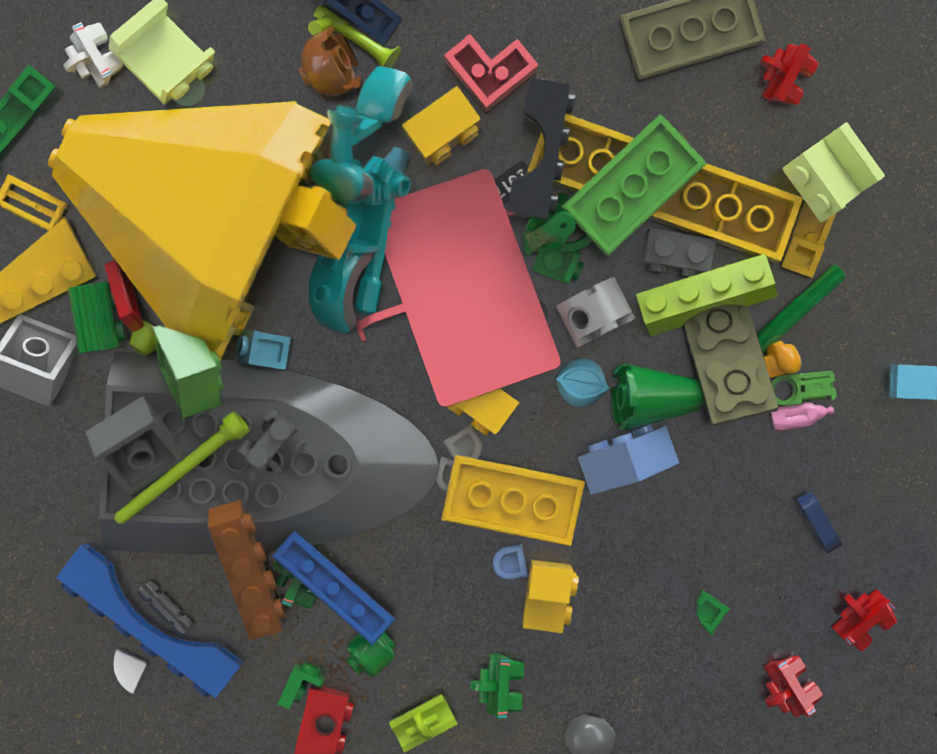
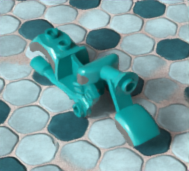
[308,66,413,333]

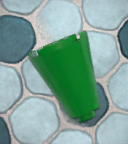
[610,364,705,430]

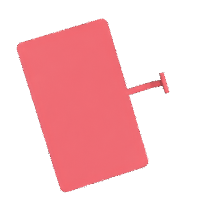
[356,169,561,407]

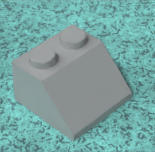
[0,314,78,407]

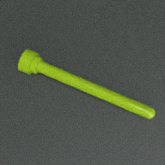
[114,411,250,524]

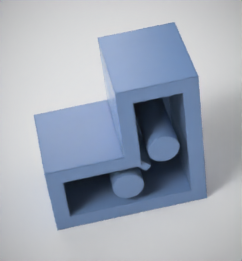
[578,424,679,495]

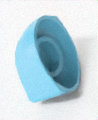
[555,358,610,407]

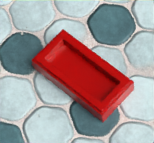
[104,259,144,332]

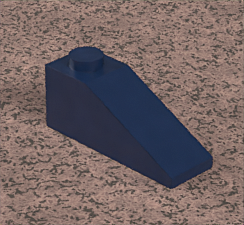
[317,0,402,45]

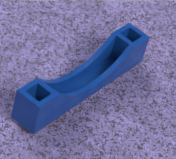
[56,543,243,699]

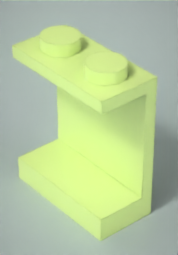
[109,0,215,105]
[782,122,885,223]

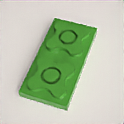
[561,114,707,257]

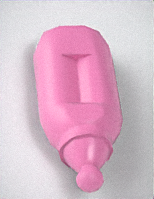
[771,401,834,431]

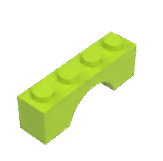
[636,254,778,337]

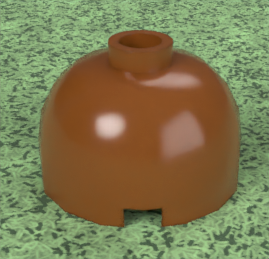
[299,27,361,96]

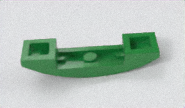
[0,65,56,154]

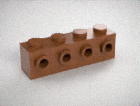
[208,500,286,641]

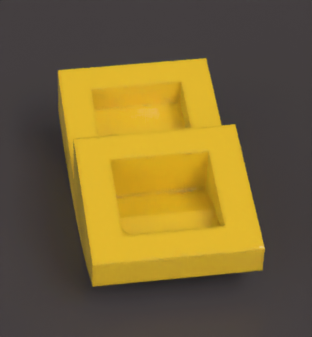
[781,201,836,278]

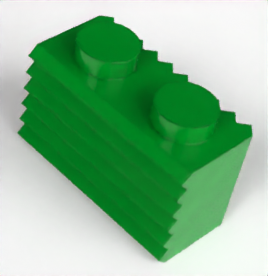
[68,281,127,354]

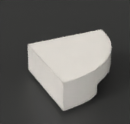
[114,648,148,694]

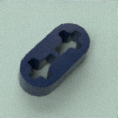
[796,491,842,554]

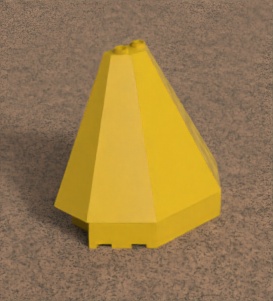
[47,102,331,361]

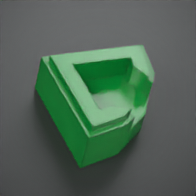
[696,589,730,636]

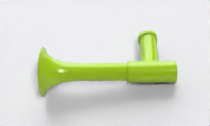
[308,4,401,68]

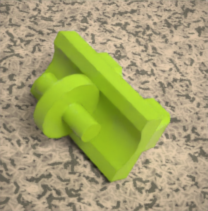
[389,694,457,753]

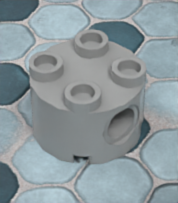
[556,277,636,348]

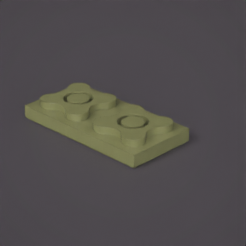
[619,0,766,81]
[683,304,778,427]

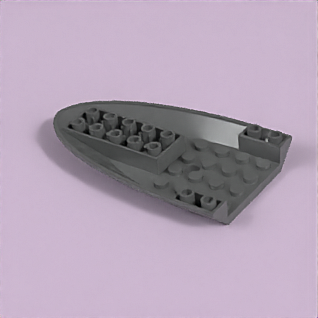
[99,352,439,554]

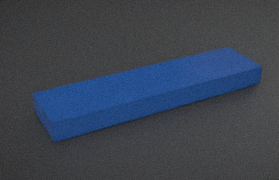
[272,531,395,645]

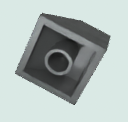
[86,396,185,496]

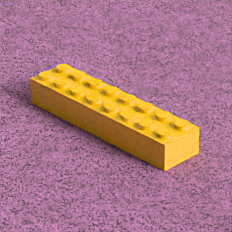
[527,114,803,264]

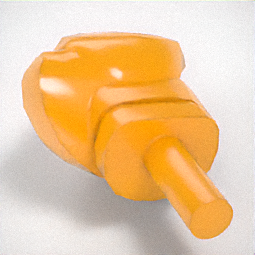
[763,341,801,378]

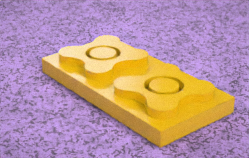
[441,454,585,546]

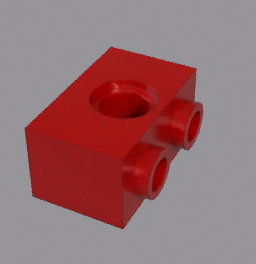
[294,684,354,754]

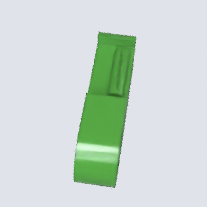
[771,371,837,405]

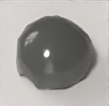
[563,714,616,754]

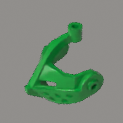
[523,192,592,255]

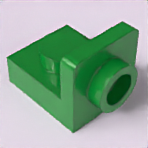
[531,251,584,285]
[277,662,326,710]

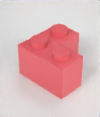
[444,34,538,113]

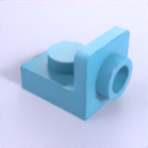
[236,330,291,370]

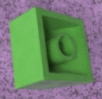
[153,326,224,418]

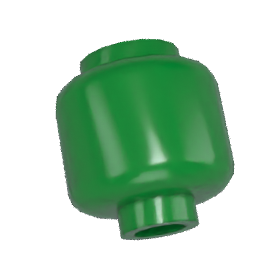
[346,632,396,677]

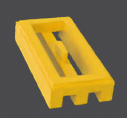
[0,174,69,231]

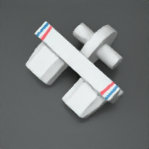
[63,22,124,88]

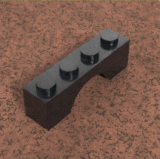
[507,77,575,221]

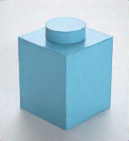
[889,365,937,400]

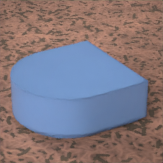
[492,543,528,580]

